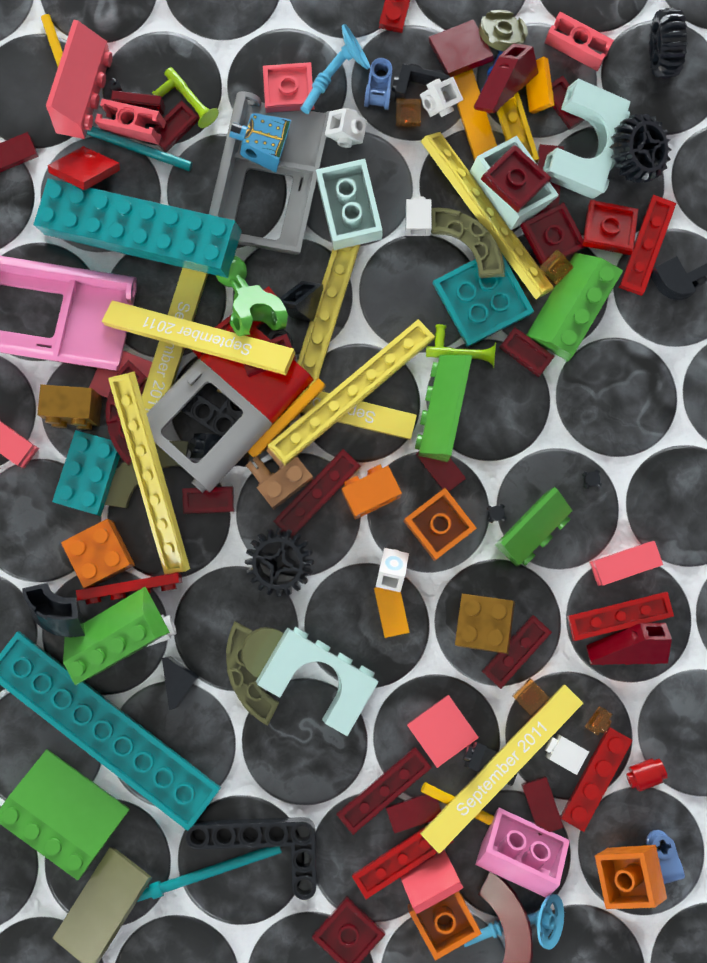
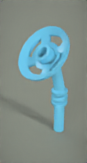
[301,24,370,114]
[464,894,564,950]

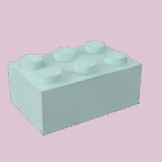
[316,159,382,250]

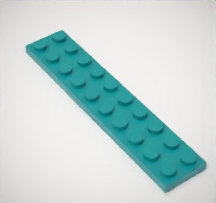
[0,631,221,831]

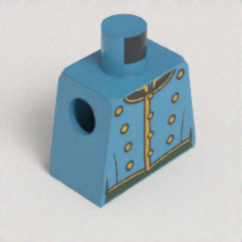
[229,113,291,172]

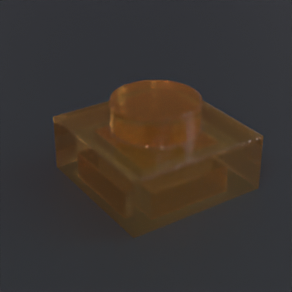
[396,99,421,126]
[540,250,573,285]
[512,678,549,715]
[585,706,613,736]

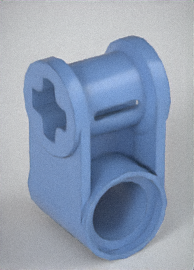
[364,58,392,110]
[646,830,685,884]

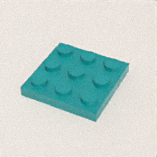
[432,253,534,348]

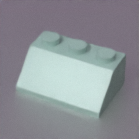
[470,136,558,230]

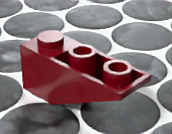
[474,43,538,113]
[586,623,672,665]

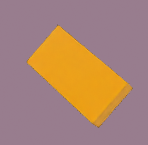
[526,57,554,114]
[374,587,410,638]

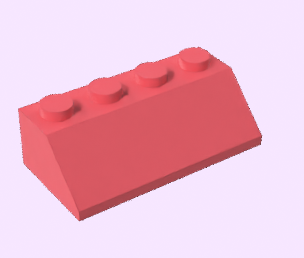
[46,20,112,139]

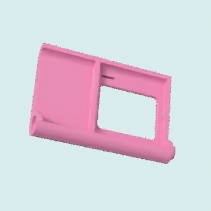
[0,256,137,371]

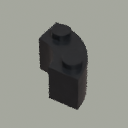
[22,583,85,638]

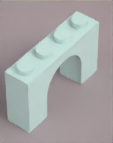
[543,79,631,199]
[256,627,379,736]

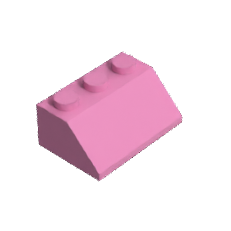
[475,808,570,898]

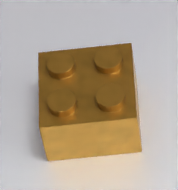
[37,384,102,430]
[455,594,515,654]

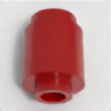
[626,758,668,792]

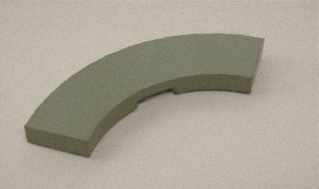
[431,208,505,278]
[105,441,189,509]
[226,621,280,726]

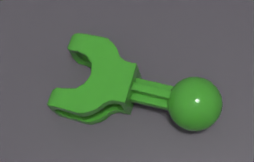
[216,256,288,336]

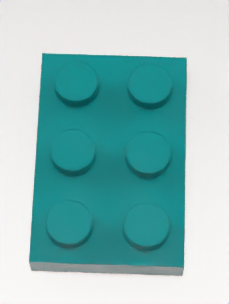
[52,430,120,516]

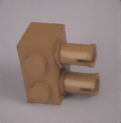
[246,448,313,510]

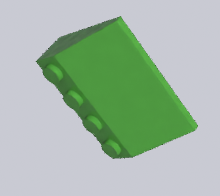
[0,749,130,881]

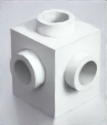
[420,77,463,117]
[325,108,367,148]

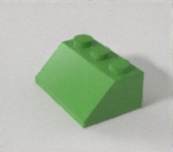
[495,487,573,566]

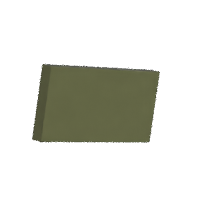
[52,847,152,963]

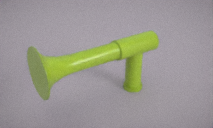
[152,67,219,128]
[426,324,496,368]

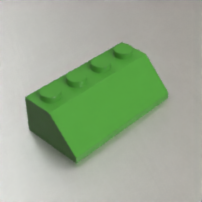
[527,253,623,361]
[415,355,472,462]
[63,587,170,685]

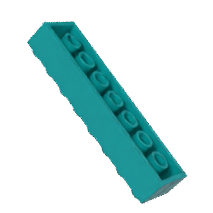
[33,178,242,278]

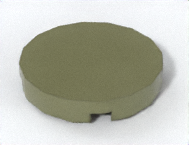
[479,10,528,51]
[241,627,283,677]

